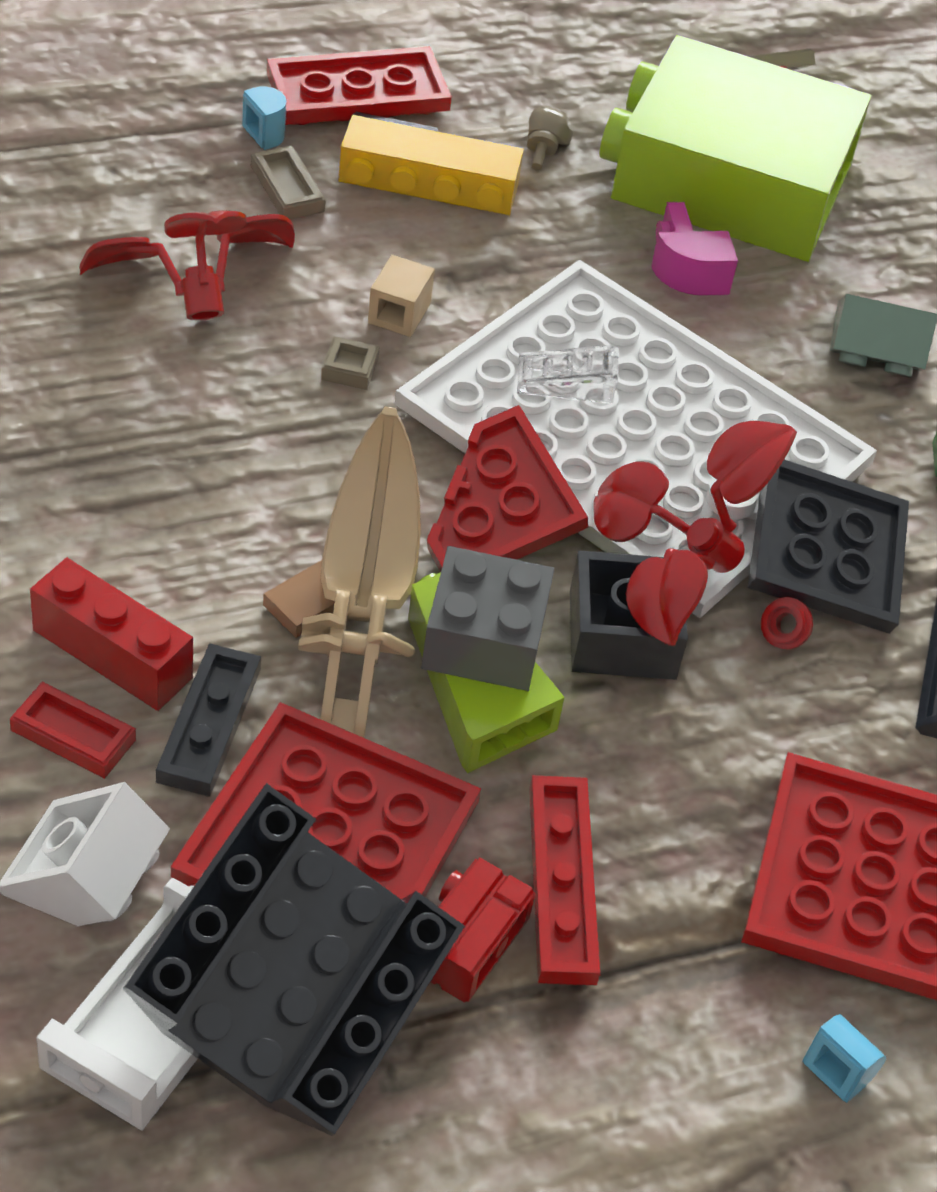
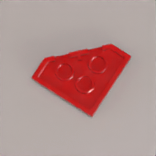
[427,405,589,572]

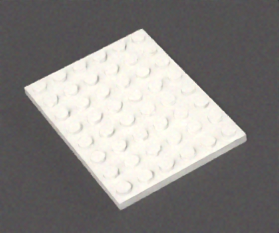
[395,260,877,618]

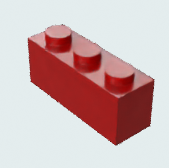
[30,557,193,711]

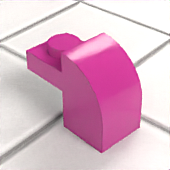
[651,202,738,295]

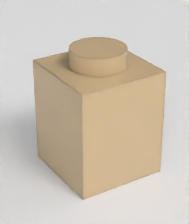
[368,255,435,337]

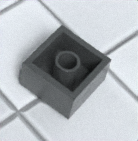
[421,546,555,691]

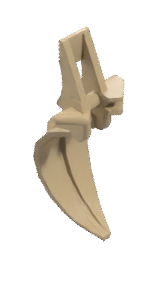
[298,406,421,738]

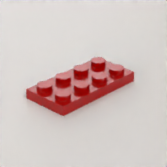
[266,46,452,125]

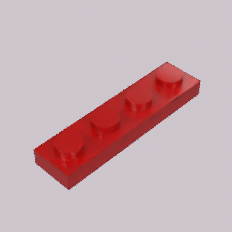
[529,775,600,985]

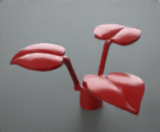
[79,210,295,320]
[594,421,797,646]

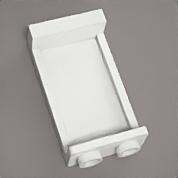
[37,878,198,1131]

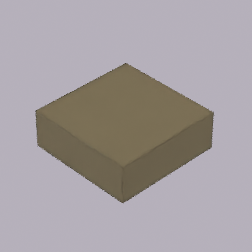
[321,336,380,390]

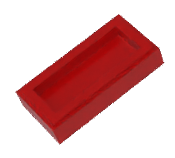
[10,681,136,779]

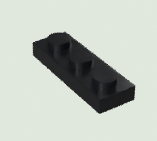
[156,643,261,797]

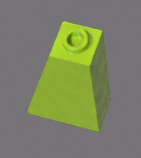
[408,572,565,773]

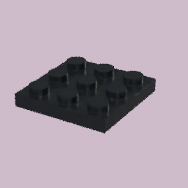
[747,459,909,634]

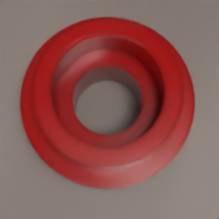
[761,597,813,650]

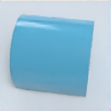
[242,86,286,150]
[802,1014,887,1103]

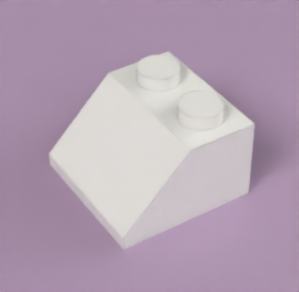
[0,782,170,926]

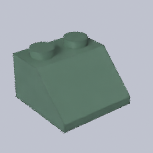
[830,294,937,377]

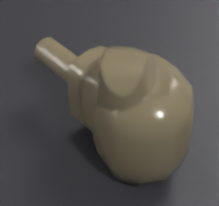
[527,106,573,170]

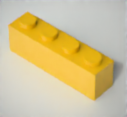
[338,115,524,216]

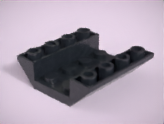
[123,783,465,1136]

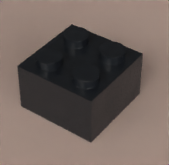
[570,550,688,680]

